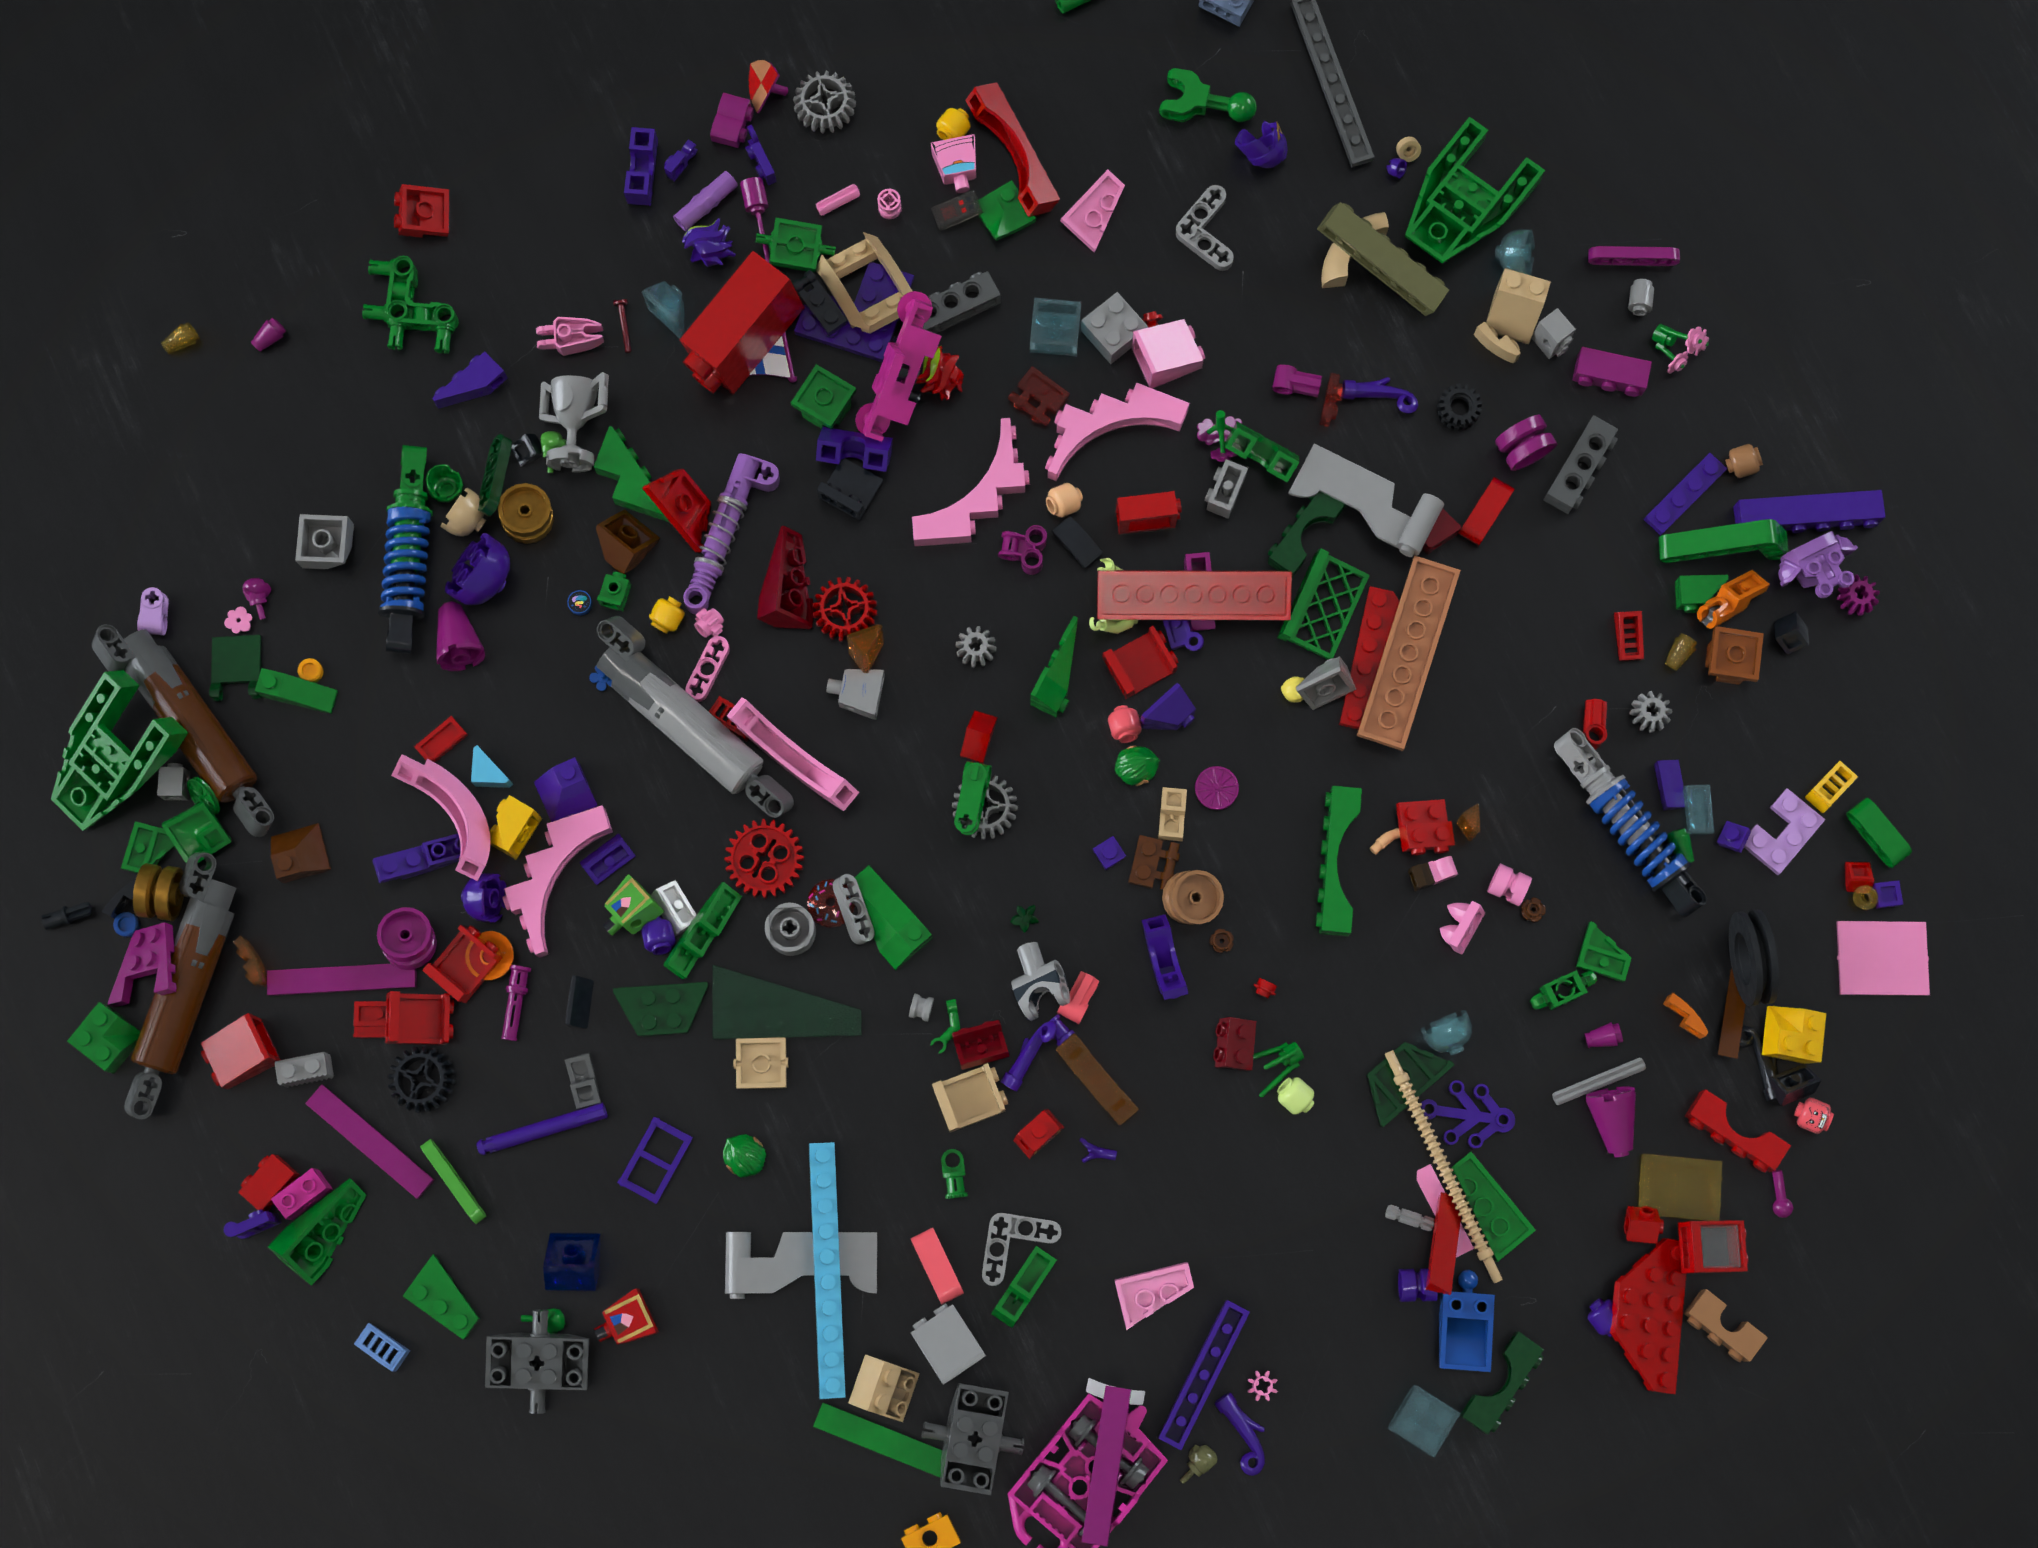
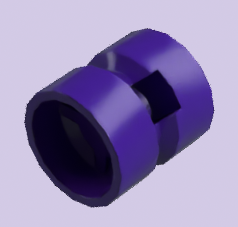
[1398,1268,1438,1302]

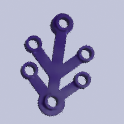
[1421,1080,1515,1149]

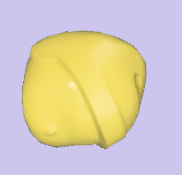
[1281,677,1304,703]

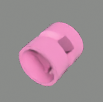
[1487,863,1532,906]

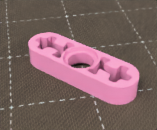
[685,636,730,702]

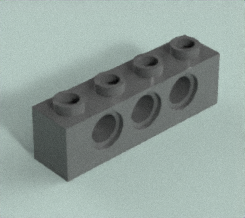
[923,271,1001,333]
[1543,415,1618,514]

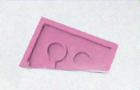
[1060,170,1125,252]
[1114,1262,1194,1330]

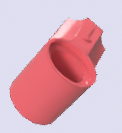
[1057,971,1099,1024]

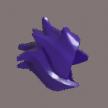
[682,218,736,267]

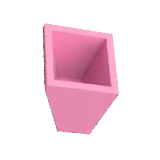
[1132,319,1205,389]

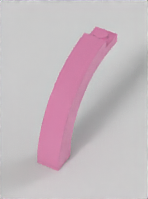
[727,698,859,811]
[391,754,490,881]

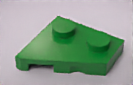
[121,821,174,873]
[1576,921,1632,982]

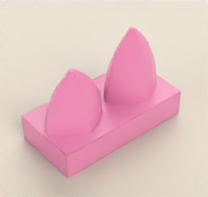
[1440,901,1485,955]

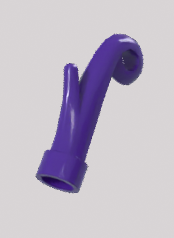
[1342,377,1418,413]
[1000,1021,1057,1092]
[1214,1392,1265,1476]

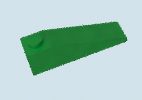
[1031,616,1078,718]
[854,865,933,971]
[268,1178,366,1286]

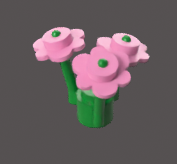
[1652,324,1709,374]

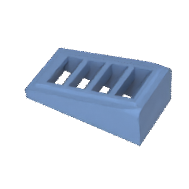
[354,1323,410,1372]

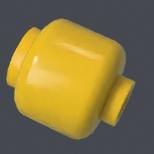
[936,108,971,140]
[649,596,685,634]

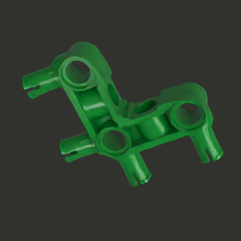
[362,256,459,354]

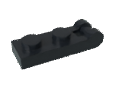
[792,270,848,336]

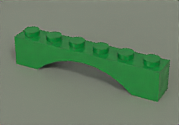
[1316,786,1362,937]

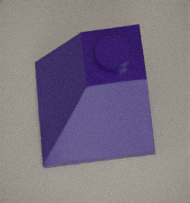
[1140,683,1196,730]
[534,757,598,822]

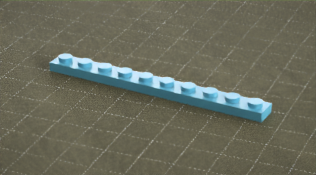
[809,1142,846,1399]

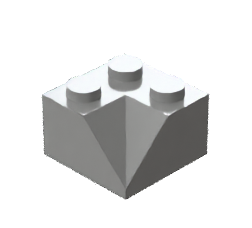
[295,514,354,569]

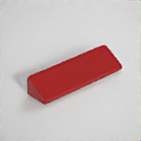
[1426,1192,1461,1295]

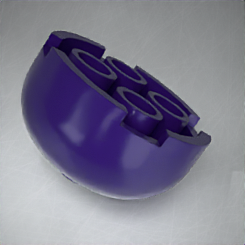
[445,533,510,605]

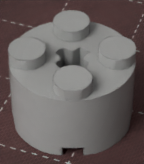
[765,903,816,956]

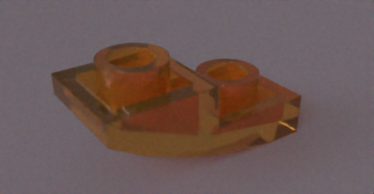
[233,936,267,987]

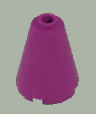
[436,601,485,671]
[1586,1086,1636,1157]

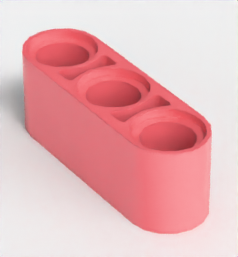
[910,1227,964,1305]

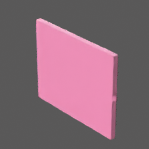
[1836,921,1930,996]

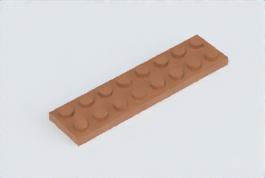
[1357,556,1461,751]

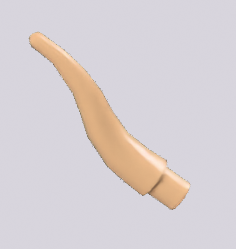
[1369,828,1400,855]

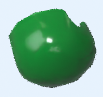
[425,464,464,503]

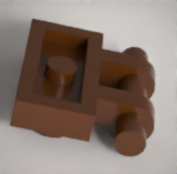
[1129,835,1180,891]

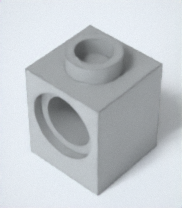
[157,763,190,800]

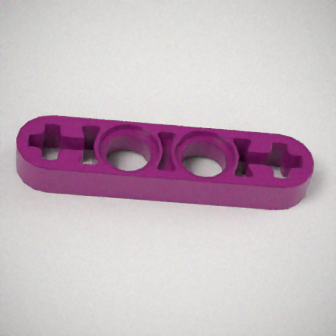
[1588,246,1680,266]

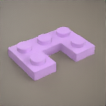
[1744,788,1825,875]

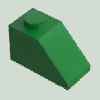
[1675,575,1728,613]

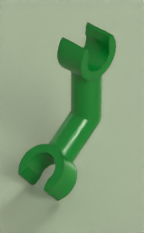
[930,999,960,1054]

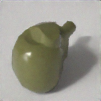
[1180,1445,1218,1484]

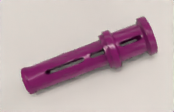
[501,965,532,1041]

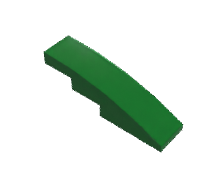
[663,882,742,979]

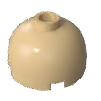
[441,487,486,537]

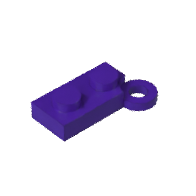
[745,125,777,186]
[1163,620,1204,651]

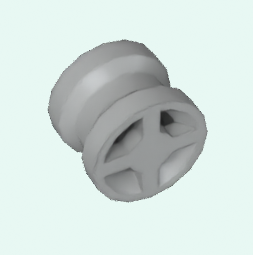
[909,994,934,1022]

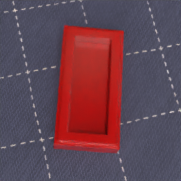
[414,716,468,763]

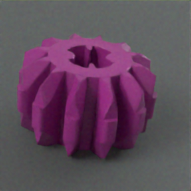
[1837,575,1880,616]

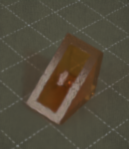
[847,624,884,673]

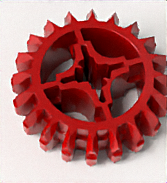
[812,577,877,642]

